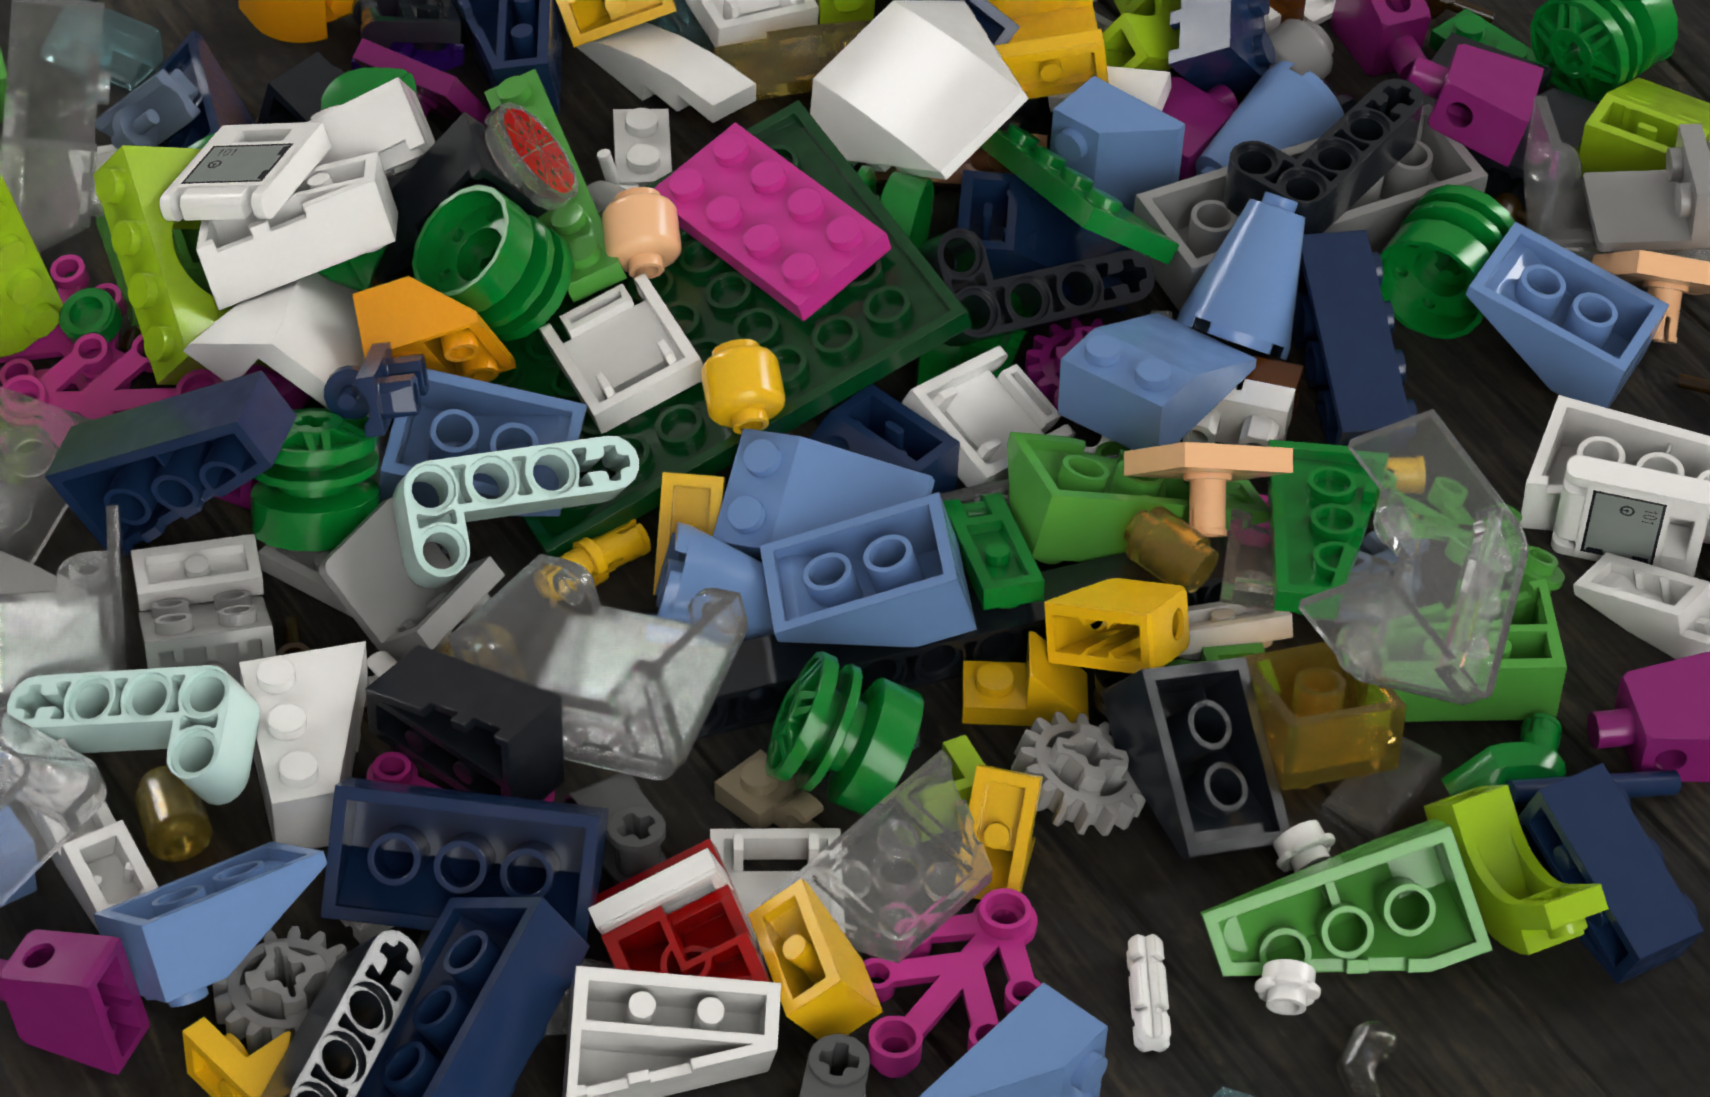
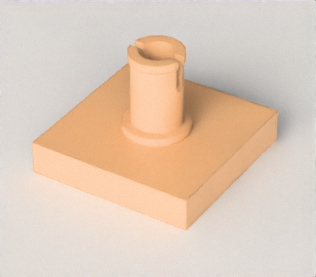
[1592,250,1710,344]
[1124,442,1293,537]

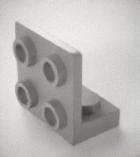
[1582,124,1710,252]
[138,590,276,685]

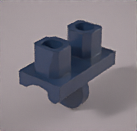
[324,342,429,438]

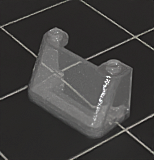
[448,554,748,781]

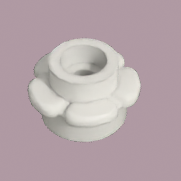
[1273,820,1335,872]
[1255,959,1321,1015]

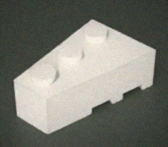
[308,77,435,180]
[196,152,398,310]
[239,641,369,849]
[562,966,781,1097]

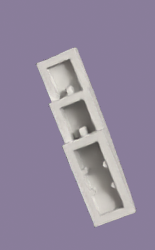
[577,22,756,123]
[1573,552,1710,659]
[4,738,158,931]

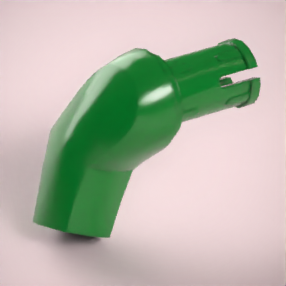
[1441,713,1566,806]

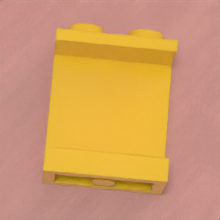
[987,0,1109,99]

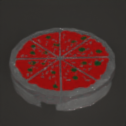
[484,102,579,210]

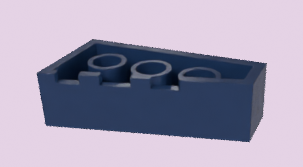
[1292,230,1418,454]
[44,371,297,562]

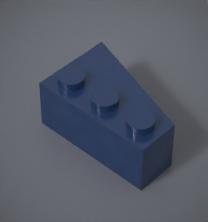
[452,0,563,114]
[1168,0,1275,96]
[1518,763,1704,984]

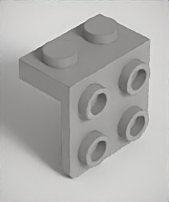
[319,497,505,662]

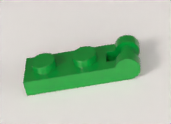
[943,492,1045,610]

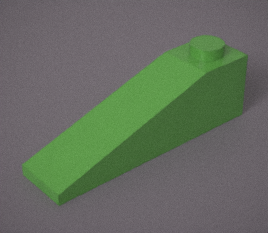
[1007,432,1269,564]
[1200,818,1493,976]

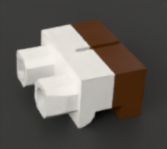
[1182,356,1304,447]

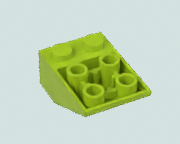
[1575,77,1710,178]

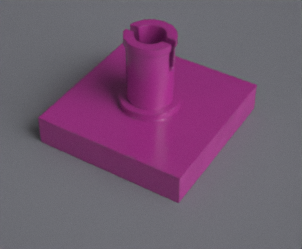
[352,38,493,126]

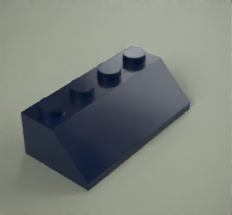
[321,777,609,943]
[356,897,590,1097]

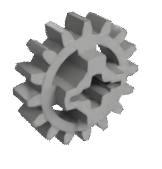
[1011,712,1146,836]
[213,926,347,1055]

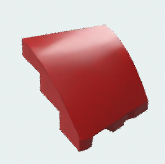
[596,838,771,982]

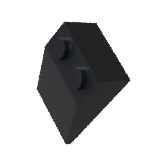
[1101,657,1290,860]

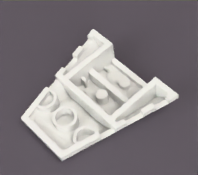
[810,0,1029,180]
[183,272,390,487]

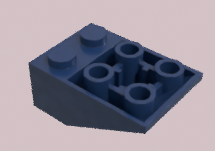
[954,170,1128,311]
[808,384,960,501]

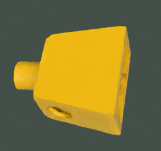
[1044,578,1190,674]

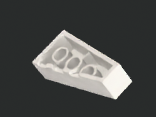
[1519,395,1710,544]

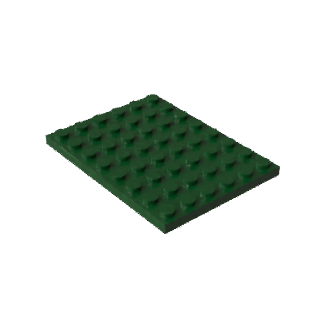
[489,100,972,562]

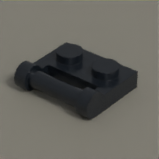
[352,0,461,51]

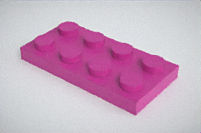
[653,122,892,321]

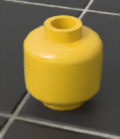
[701,339,785,435]

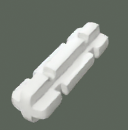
[1126,934,1171,1053]

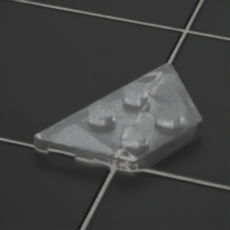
[761,749,993,964]

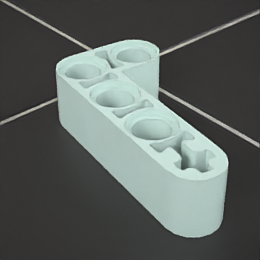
[393,436,639,589]
[7,665,260,805]

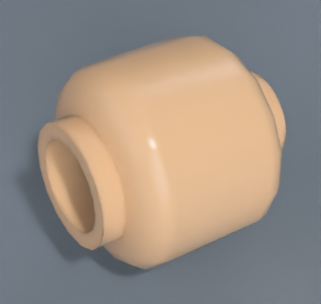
[602,187,682,279]

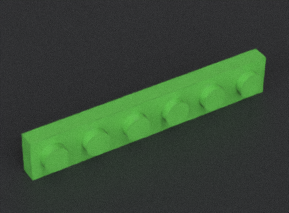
[484,69,627,303]

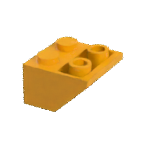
[352,276,516,382]

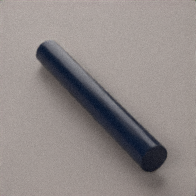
[1504,770,1681,805]

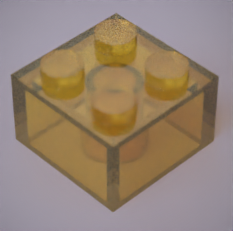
[1236,637,1407,791]

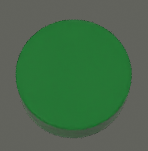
[59,288,122,344]

